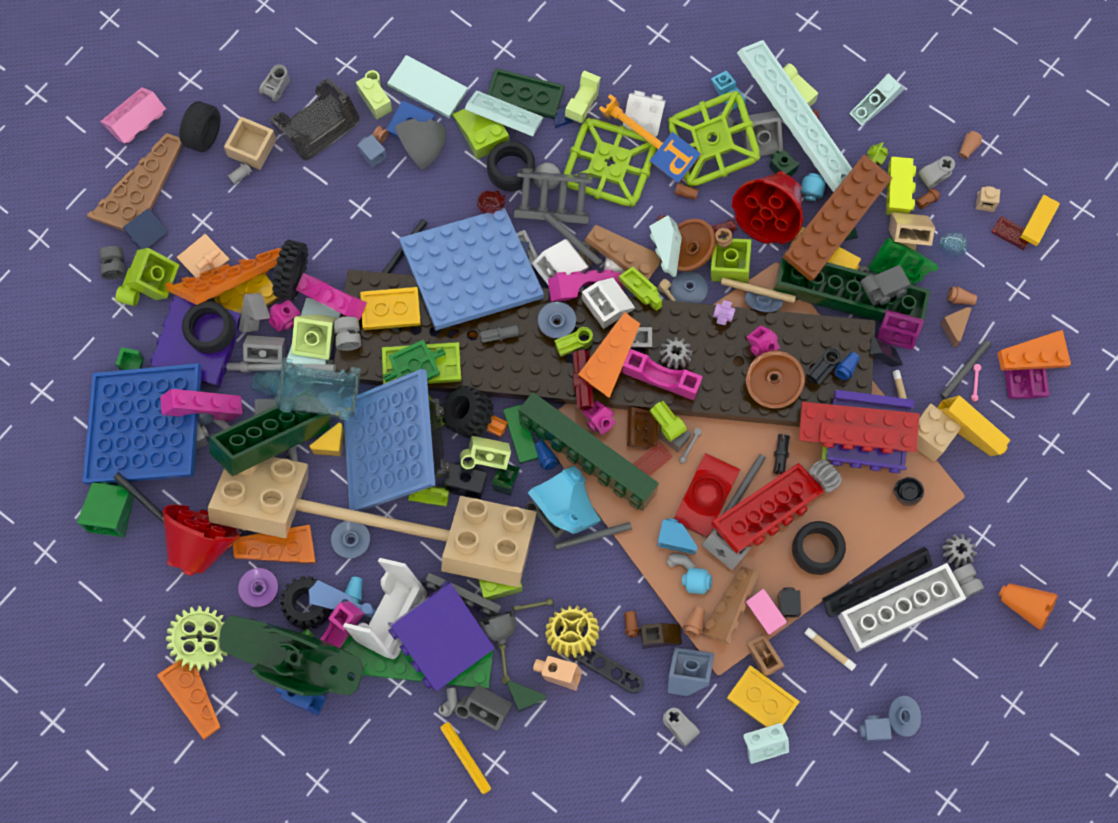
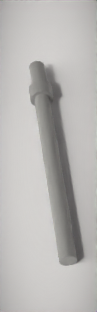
[227,361,336,373]

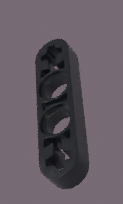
[575,647,643,694]

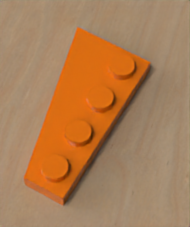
[578,312,640,398]
[997,330,1071,371]
[233,525,316,564]
[157,660,221,740]

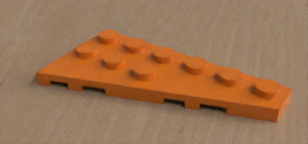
[165,248,282,305]

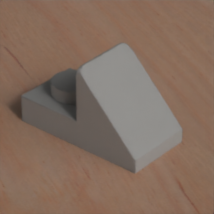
[239,293,270,333]

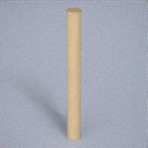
[721,277,796,303]

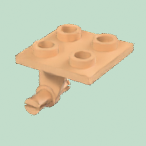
[177,234,230,277]

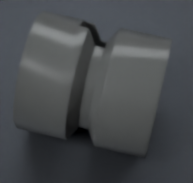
[98,246,126,280]

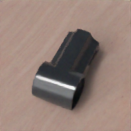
[806,348,841,386]

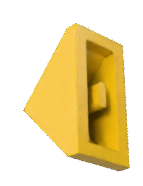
[309,422,344,456]

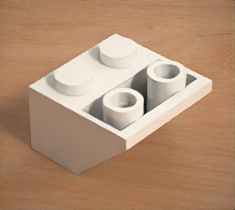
[532,239,589,286]
[582,278,635,329]

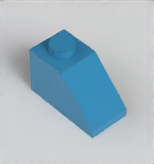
[657,518,697,555]

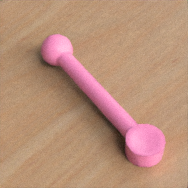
[971,364,981,401]

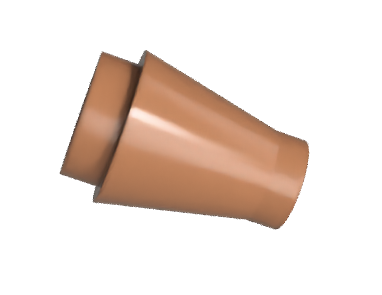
[958,131,983,159]
[947,286,977,306]
[683,606,705,638]

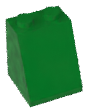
[77,482,134,538]

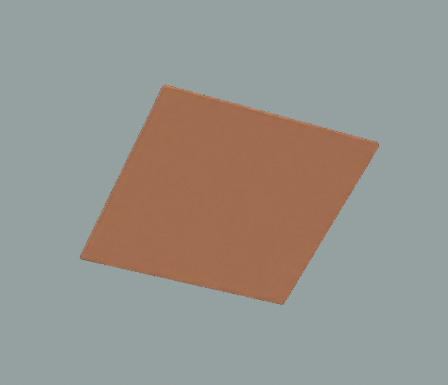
[545,263,965,676]

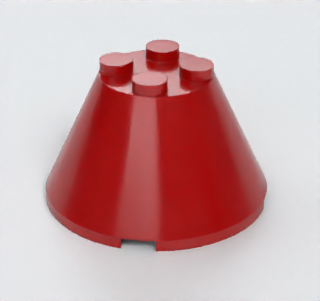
[732,171,803,244]
[163,504,241,576]

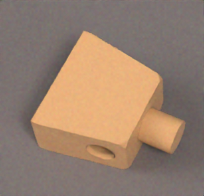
[533,656,583,691]

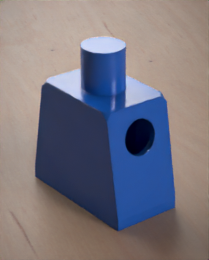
[275,687,327,716]

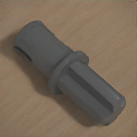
[480,324,519,343]

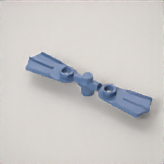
[308,580,376,618]

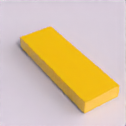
[1020,195,1060,246]

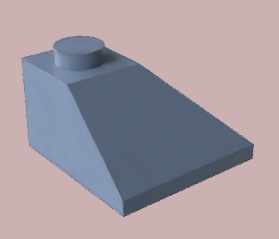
[668,648,714,696]

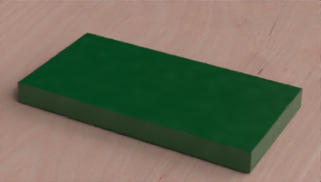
[487,68,565,119]

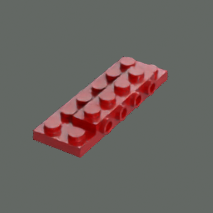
[798,402,920,454]
[711,463,824,554]

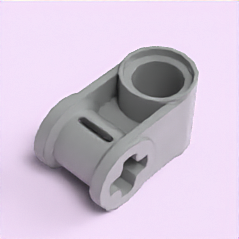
[259,65,290,102]
[918,156,955,189]
[663,708,700,747]

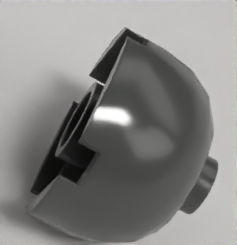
[477,610,517,645]

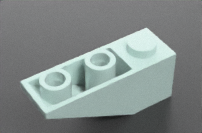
[849,73,904,126]
[649,215,682,277]

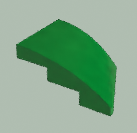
[868,238,939,285]

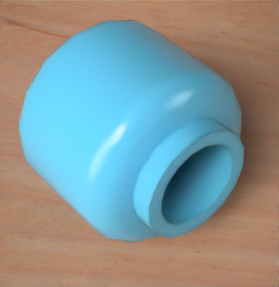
[801,173,826,202]
[682,568,712,594]

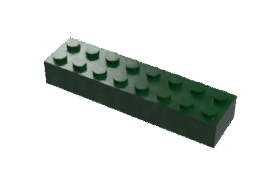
[773,250,931,324]
[519,392,659,511]

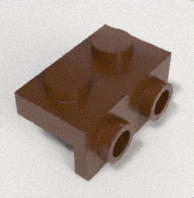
[627,407,659,450]

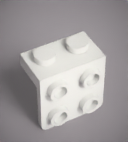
[623,90,666,137]

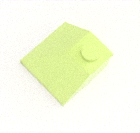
[291,315,337,360]

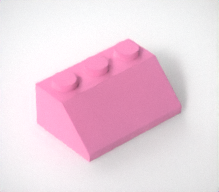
[100,87,166,144]

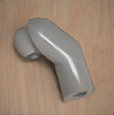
[666,553,696,571]
[438,688,458,717]

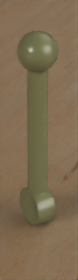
[512,598,554,611]
[498,643,510,684]

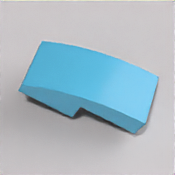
[711,71,746,111]

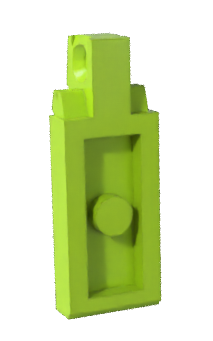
[618,267,662,311]

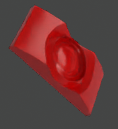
[674,453,740,538]

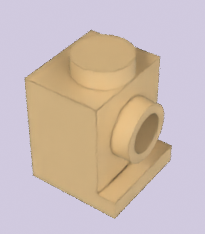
[975,186,1000,212]

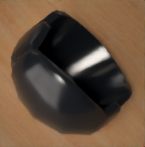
[894,477,924,506]

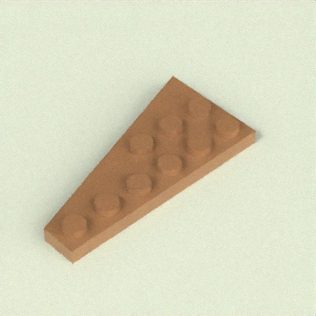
[86,133,183,232]

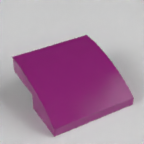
[877,310,924,350]
[1004,369,1049,399]

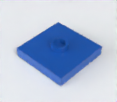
[386,100,435,139]

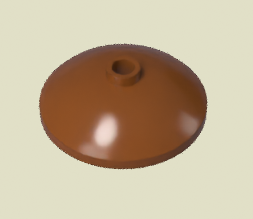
[677,219,716,272]
[746,350,805,408]

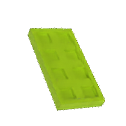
[382,342,461,384]

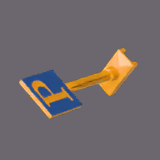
[599,94,701,183]

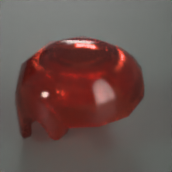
[477,190,506,214]

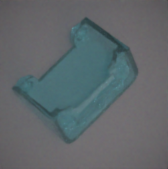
[276,358,361,420]

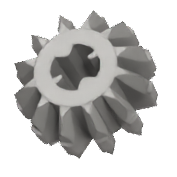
[659,337,692,370]
[809,459,842,493]
[942,534,977,567]

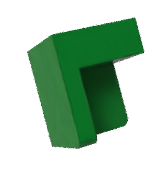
[116,347,145,370]

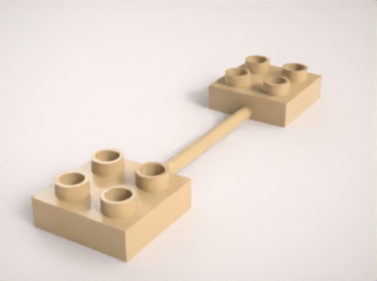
[208,457,537,587]

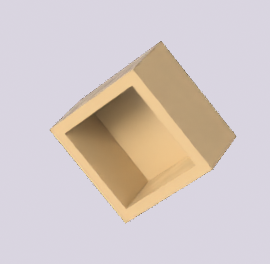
[224,117,277,170]
[917,403,962,462]

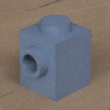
[357,134,387,168]
[859,715,892,742]

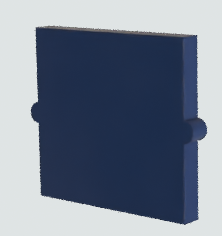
[123,208,168,249]

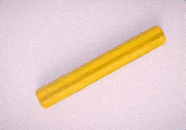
[440,722,491,794]

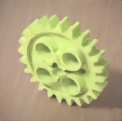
[166,606,228,672]

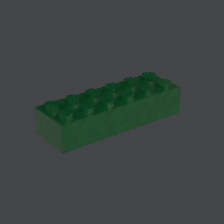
[209,391,330,477]

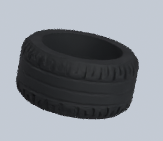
[179,101,221,152]
[487,141,535,192]
[182,301,235,354]
[792,521,846,575]

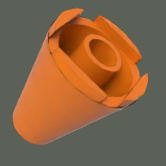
[999,583,1058,631]

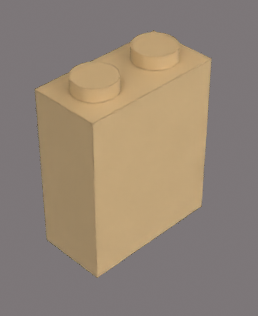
[888,212,935,246]

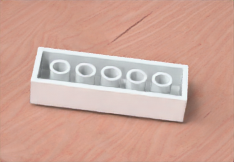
[838,563,966,652]

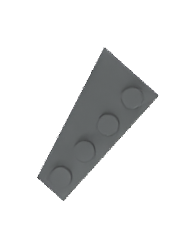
[420,573,501,616]

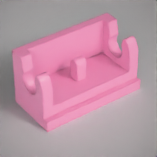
[746,589,787,635]

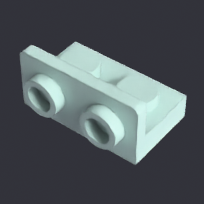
[743,723,789,764]

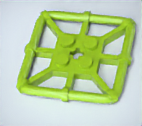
[668,91,760,187]
[563,118,657,207]

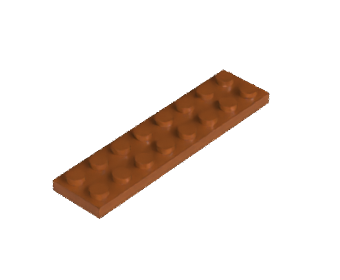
[782,154,892,281]

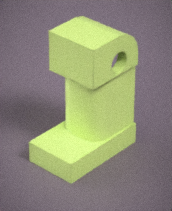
[565,71,601,123]

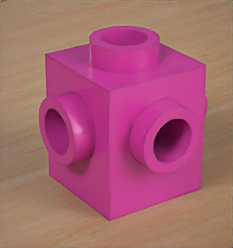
[267,300,301,332]
[747,325,780,357]
[582,401,616,435]

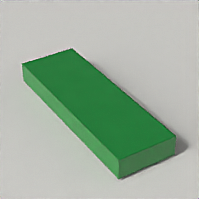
[503,404,538,464]

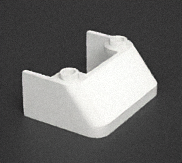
[343,558,427,659]

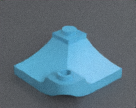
[528,466,601,534]

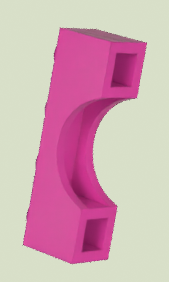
[548,270,624,302]
[296,273,367,320]
[622,349,703,400]
[160,389,243,421]
[320,601,364,648]

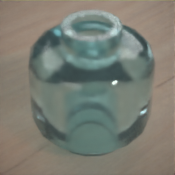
[939,231,968,257]

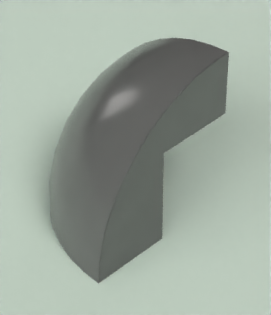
[395,119,446,171]

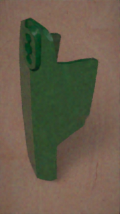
[219,615,364,696]

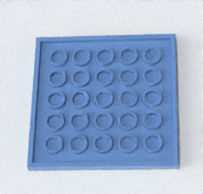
[399,208,544,330]
[343,369,435,511]

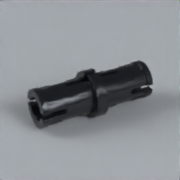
[773,434,790,475]

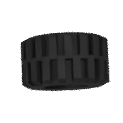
[441,385,494,438]
[280,576,332,629]

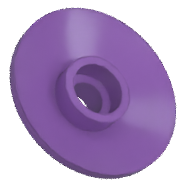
[238,568,278,607]

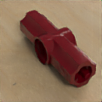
[573,350,594,411]

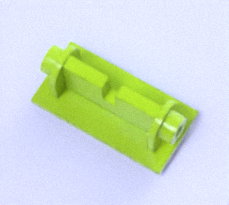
[867,142,888,166]
[408,486,449,507]

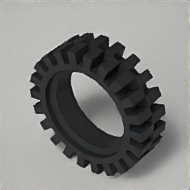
[272,239,308,301]

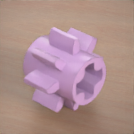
[713,300,735,325]

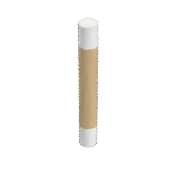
[892,370,907,399]
[804,628,856,671]

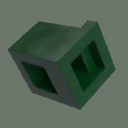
[769,150,800,177]

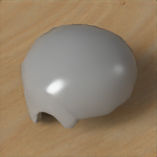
[533,162,561,190]

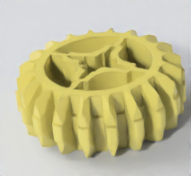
[545,605,599,659]

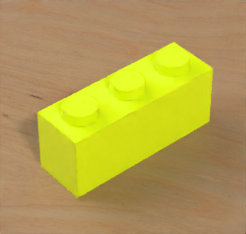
[886,157,916,215]

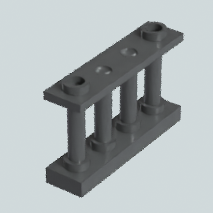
[514,168,592,224]

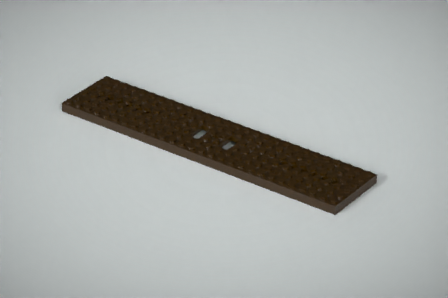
[332,269,875,427]

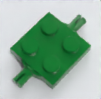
[382,340,446,382]

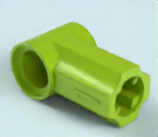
[115,268,140,307]
[554,327,593,357]
[650,401,687,442]

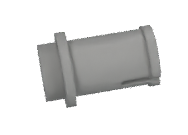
[228,163,252,185]

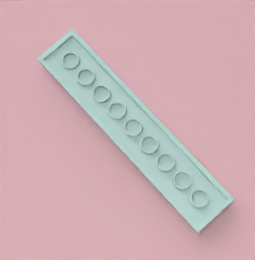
[737,40,852,192]

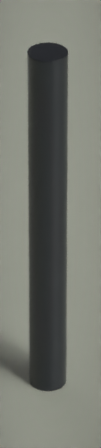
[381,219,427,273]
[113,472,164,524]

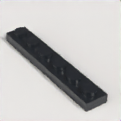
[822,546,933,617]

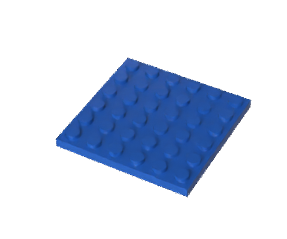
[82,363,202,485]

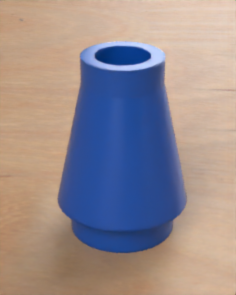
[835,352,860,381]
[535,441,558,470]

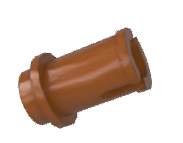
[674,183,699,200]
[915,189,940,210]
[624,611,640,638]

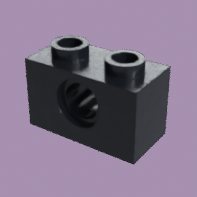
[443,463,487,500]

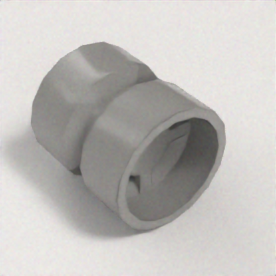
[334,317,361,351]
[952,563,985,598]

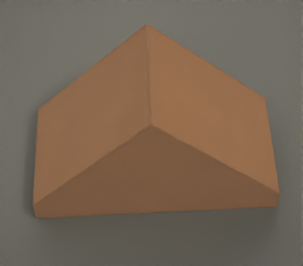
[940,307,971,348]
[747,634,784,676]

